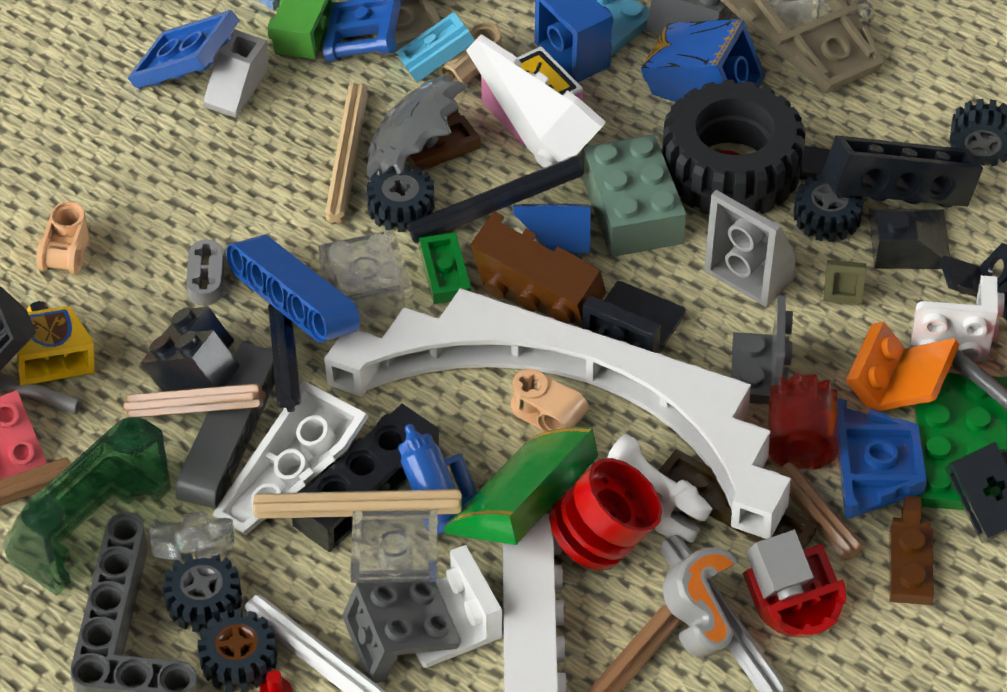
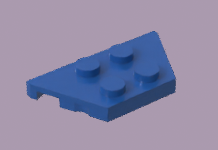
[833,398,927,518]

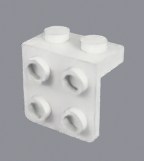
[909,275,1004,363]

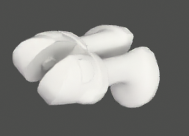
[607,434,713,543]

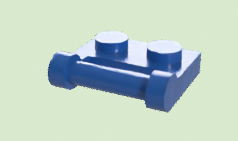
[323,0,401,62]

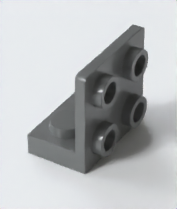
[731,295,793,405]
[342,577,461,683]

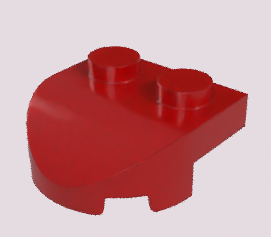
[742,543,846,637]

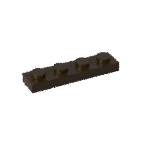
[658,449,817,550]

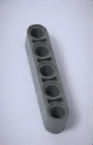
[176,343,275,509]

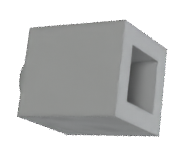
[746,529,814,601]

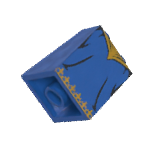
[641,19,766,102]

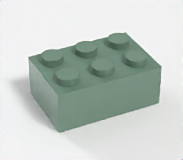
[582,134,686,257]

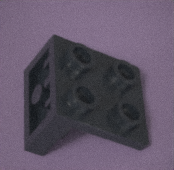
[582,281,686,353]

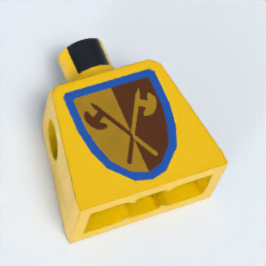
[17,301,95,386]

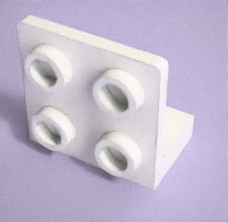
[415,545,502,668]

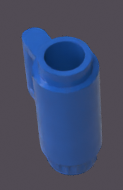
[398,424,477,536]

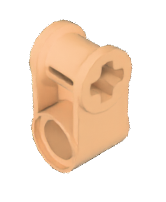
[36,201,89,275]
[511,369,589,432]

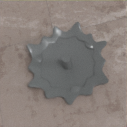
[366,75,468,180]

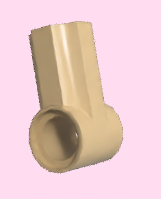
[439,22,502,84]

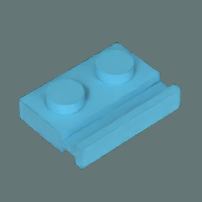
[396,12,475,82]

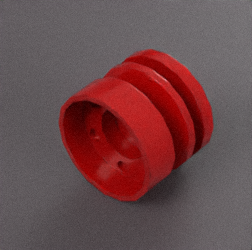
[549,458,663,571]

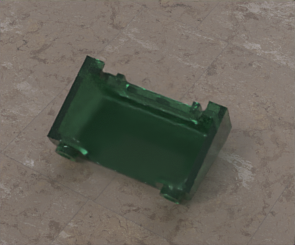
[3,416,171,596]

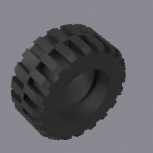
[662,80,806,215]

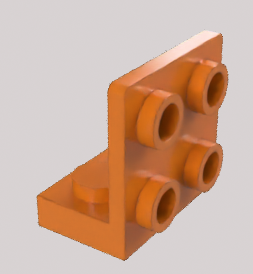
[845,321,960,411]

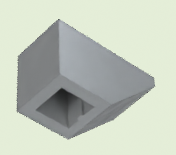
[203,29,268,118]

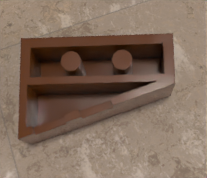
[470,211,606,327]

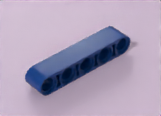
[226,234,360,343]

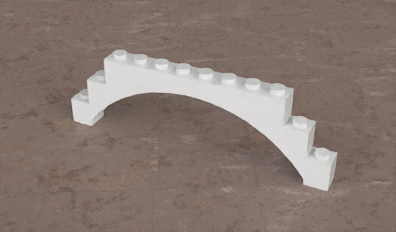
[324,288,791,539]

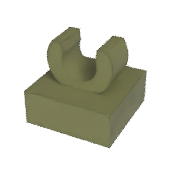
[823,260,866,304]

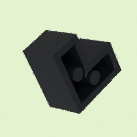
[140,306,240,391]

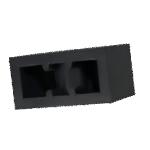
[945,442,1007,543]

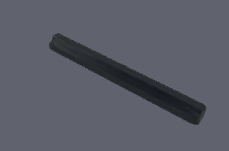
[407,155,585,243]
[268,304,301,412]

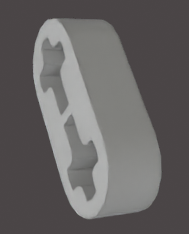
[186,239,224,306]

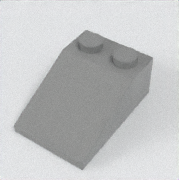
[704,190,796,308]

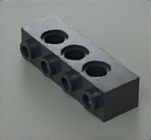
[822,135,983,208]
[292,403,439,552]

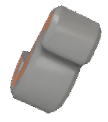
[662,547,739,657]

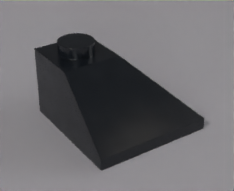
[868,209,950,269]

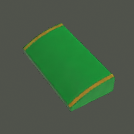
[444,427,598,545]

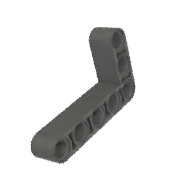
[71,512,199,692]

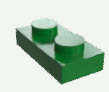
[419,232,471,304]

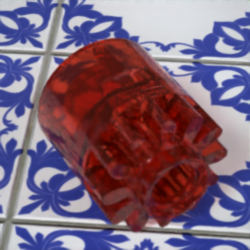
[768,373,839,470]

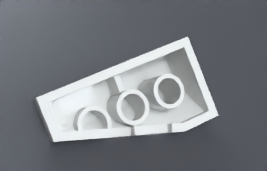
[466,34,606,168]
[212,380,369,535]

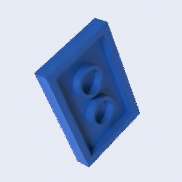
[128,10,240,88]

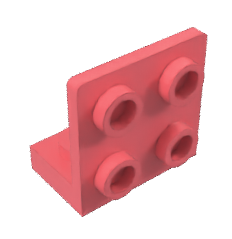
[0,390,47,479]

